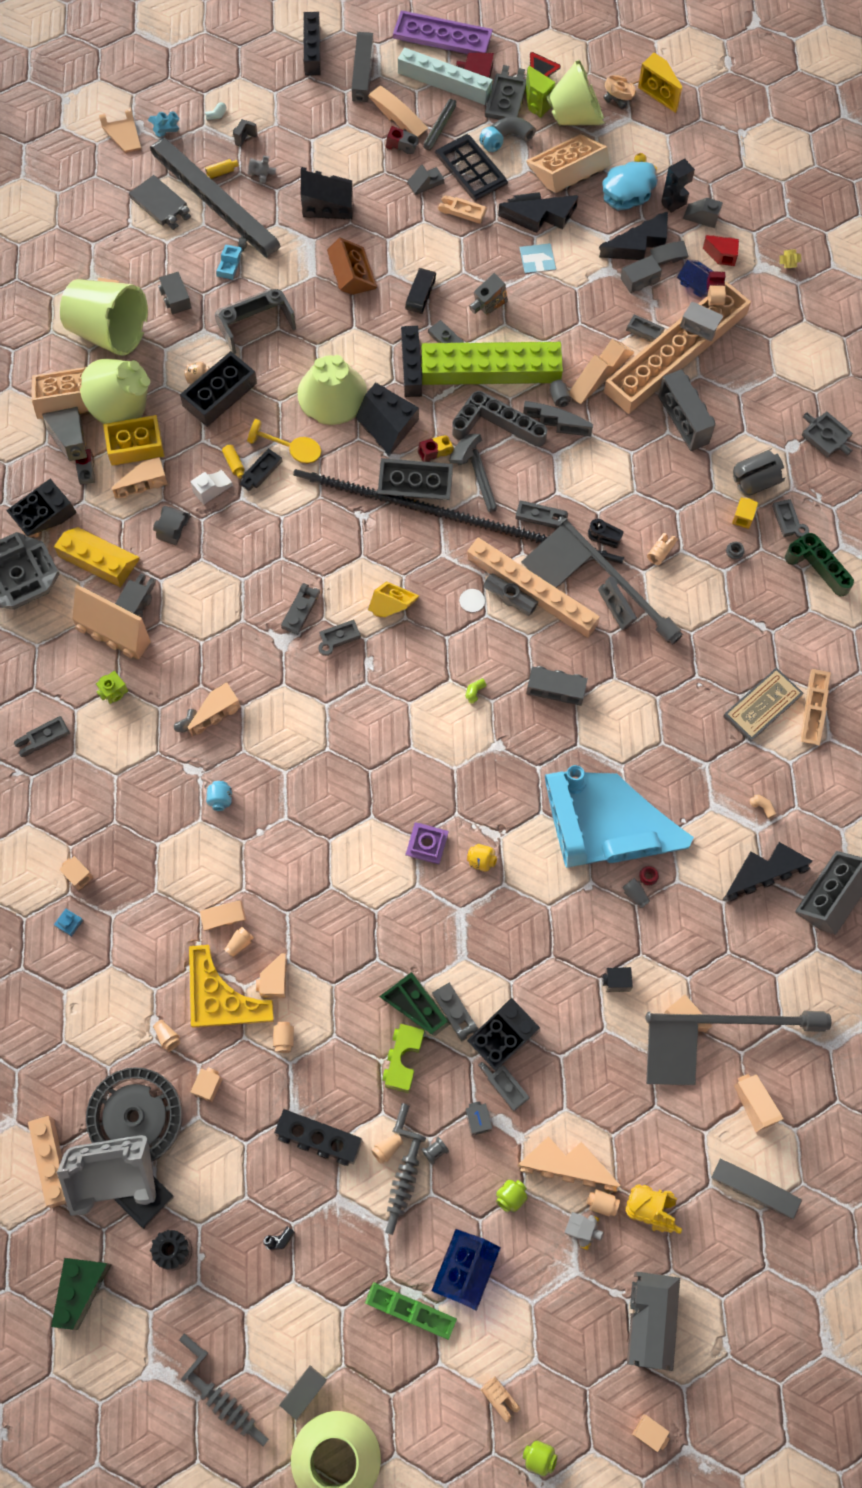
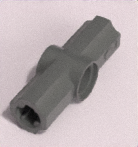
[483,573,538,616]

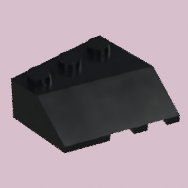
[300,167,354,220]
[356,382,419,457]

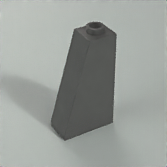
[351,32,374,102]
[42,407,87,461]

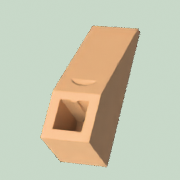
[112,457,167,499]
[188,683,240,736]

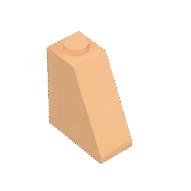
[734,1074,783,1132]

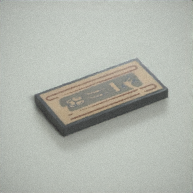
[723,667,804,742]

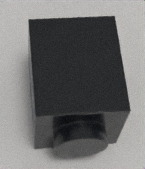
[602,967,633,992]

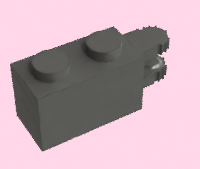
[115,573,156,618]

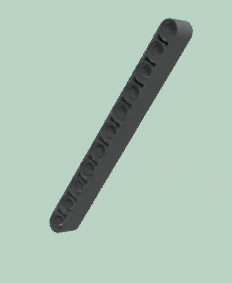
[150,137,281,258]

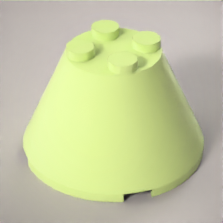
[546,60,605,126]
[298,355,367,425]
[80,359,150,424]

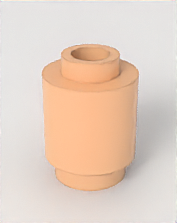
[273,1022,294,1053]
[587,1189,620,1217]

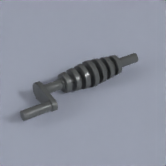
[385,1103,426,1235]
[179,1333,269,1447]

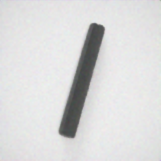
[423,99,457,150]
[470,449,497,512]

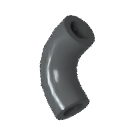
[491,117,536,142]

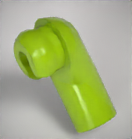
[465,678,487,703]

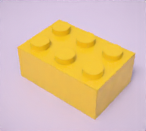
[103,415,165,466]

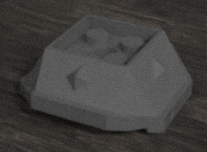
[0,532,60,610]

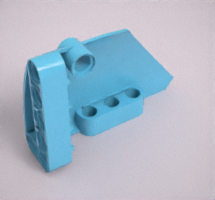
[545,765,694,868]

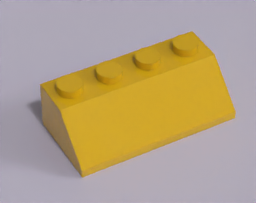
[54,527,140,588]

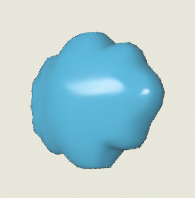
[602,161,658,210]

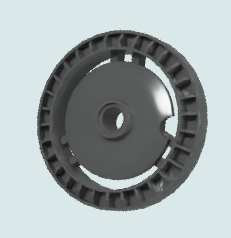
[86,1067,183,1162]

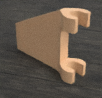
[99,108,141,153]

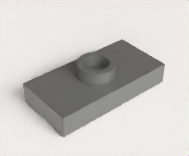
[626,314,665,342]
[428,320,464,343]

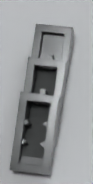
[523,401,593,437]
[711,1158,802,1220]

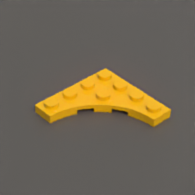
[189,945,274,1028]

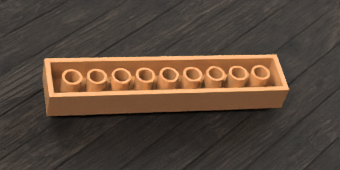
[604,281,751,414]

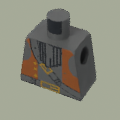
[469,273,508,315]

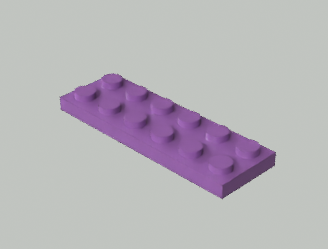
[393,10,493,54]

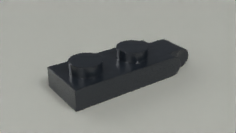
[240,448,283,491]

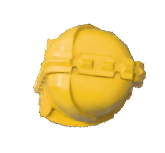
[626,1184,682,1234]

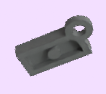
[772,499,809,538]
[318,619,361,656]

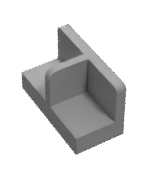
[680,302,723,341]

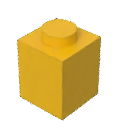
[732,497,758,529]

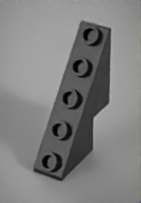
[498,195,579,233]
[599,212,668,260]
[723,842,812,902]

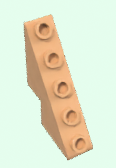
[569,339,634,404]
[518,1136,620,1192]

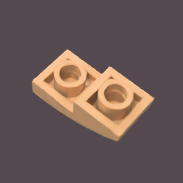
[200,900,246,931]

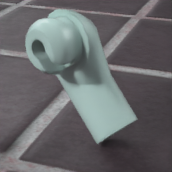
[205,102,227,120]

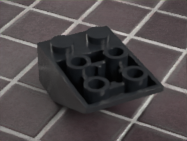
[6,478,77,537]
[467,998,540,1071]

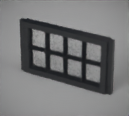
[435,133,508,201]

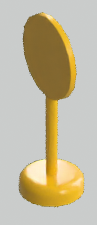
[247,419,321,464]

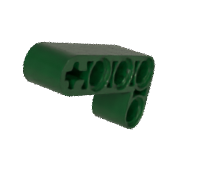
[785,533,854,596]

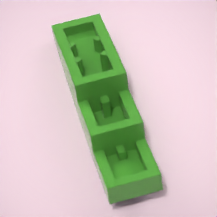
[365,1282,457,1340]

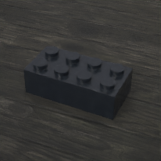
[180,351,257,427]

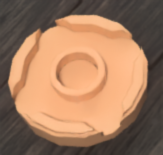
[605,75,636,100]

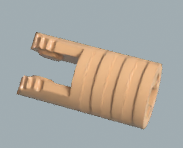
[647,533,678,565]
[480,1376,520,1422]

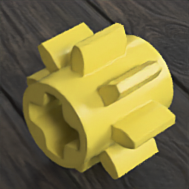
[779,249,801,268]

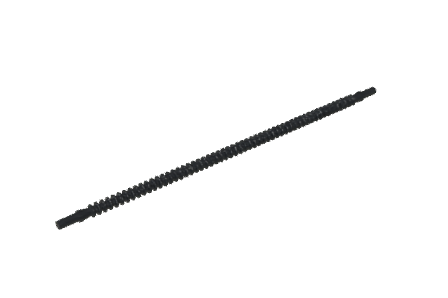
[293,469,624,564]

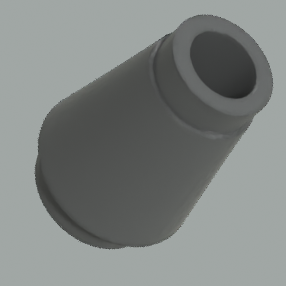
[622,878,650,908]

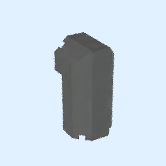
[627,1272,680,1371]

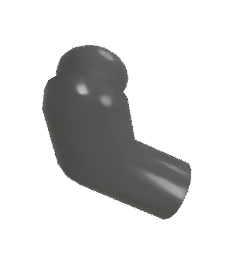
[174,709,197,733]

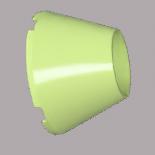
[291,1411,381,1488]

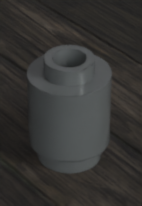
[550,380,571,407]

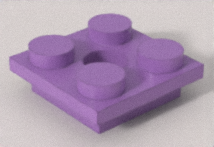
[405,822,449,865]

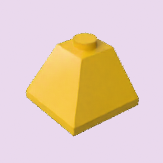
[368,581,419,617]

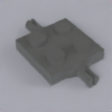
[802,411,853,458]

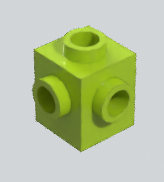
[96,670,129,704]

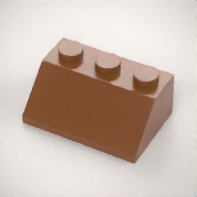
[327,237,377,295]

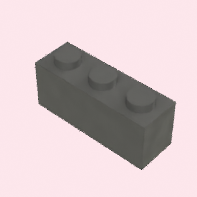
[526,666,588,706]

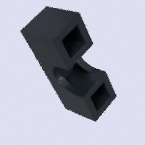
[661,158,695,213]

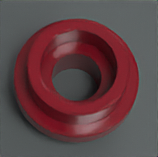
[639,866,659,886]

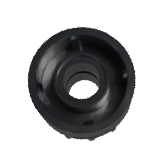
[150,1229,192,1271]

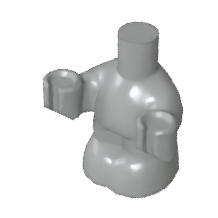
[248,155,276,183]

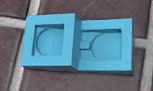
[216,245,242,280]

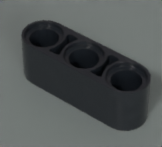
[405,268,437,314]

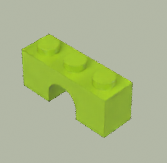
[382,1024,424,1093]

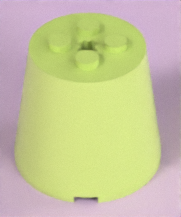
[60,279,148,356]

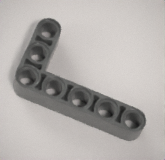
[452,391,547,447]

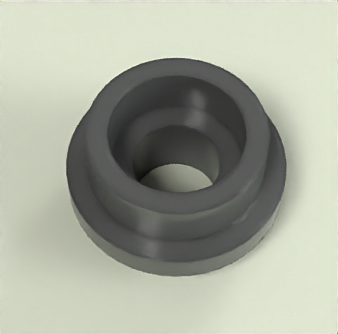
[726,542,745,559]

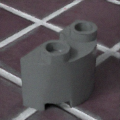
[153,506,191,545]

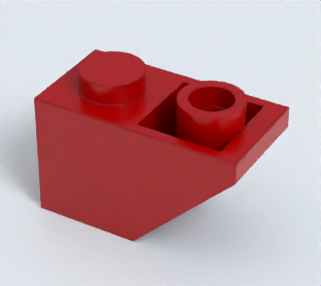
[703,235,739,266]

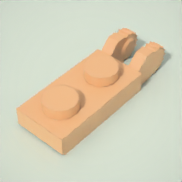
[438,195,487,224]

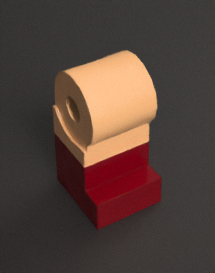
[707,271,726,306]

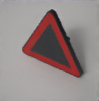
[530,52,561,77]

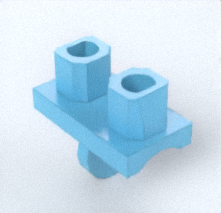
[148,111,180,137]

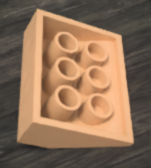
[526,134,610,193]
[32,367,88,419]
[72,585,151,660]

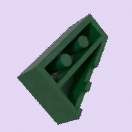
[379,972,450,1036]
[51,1258,112,1330]

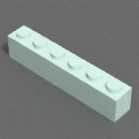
[398,47,493,105]

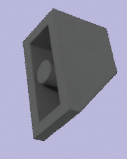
[683,198,723,228]

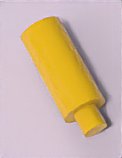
[205,159,239,179]
[222,445,245,479]

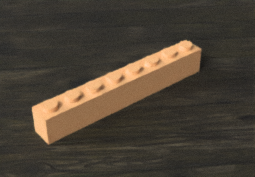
[467,537,600,638]

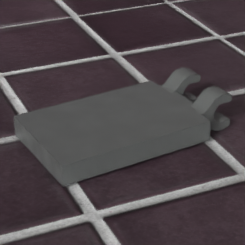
[485,65,526,120]
[129,175,191,230]

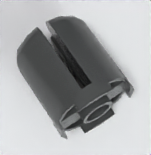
[733,449,786,496]

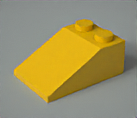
[638,53,682,113]

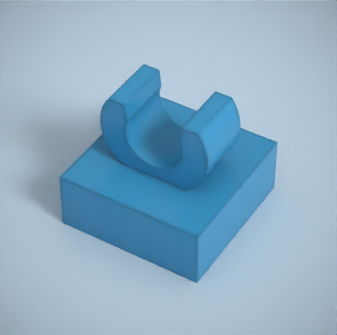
[54,908,83,937]

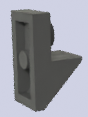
[407,164,444,195]

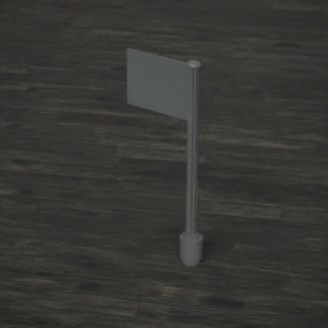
[521,518,683,645]
[645,1011,832,1085]

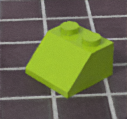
[525,66,555,118]

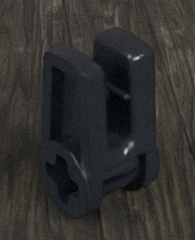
[588,519,624,548]

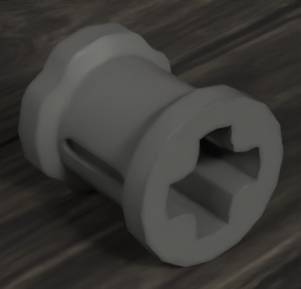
[421,1137,449,1165]

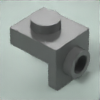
[233,119,258,147]

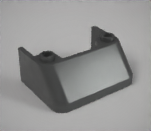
[215,289,296,354]

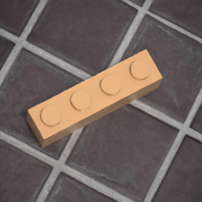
[28,1116,67,1208]

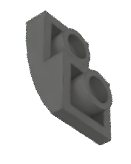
[650,241,689,266]
[449,434,482,465]
[279,1365,327,1420]

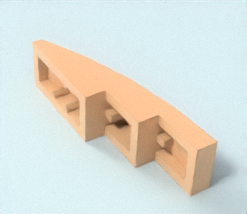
[368,86,428,138]
[800,669,831,745]

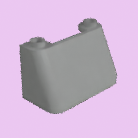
[57,1135,156,1216]

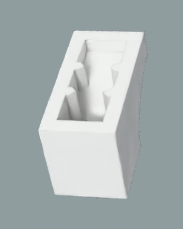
[190,470,233,505]

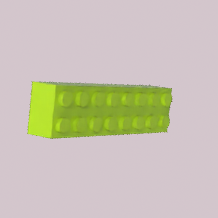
[422,342,563,385]

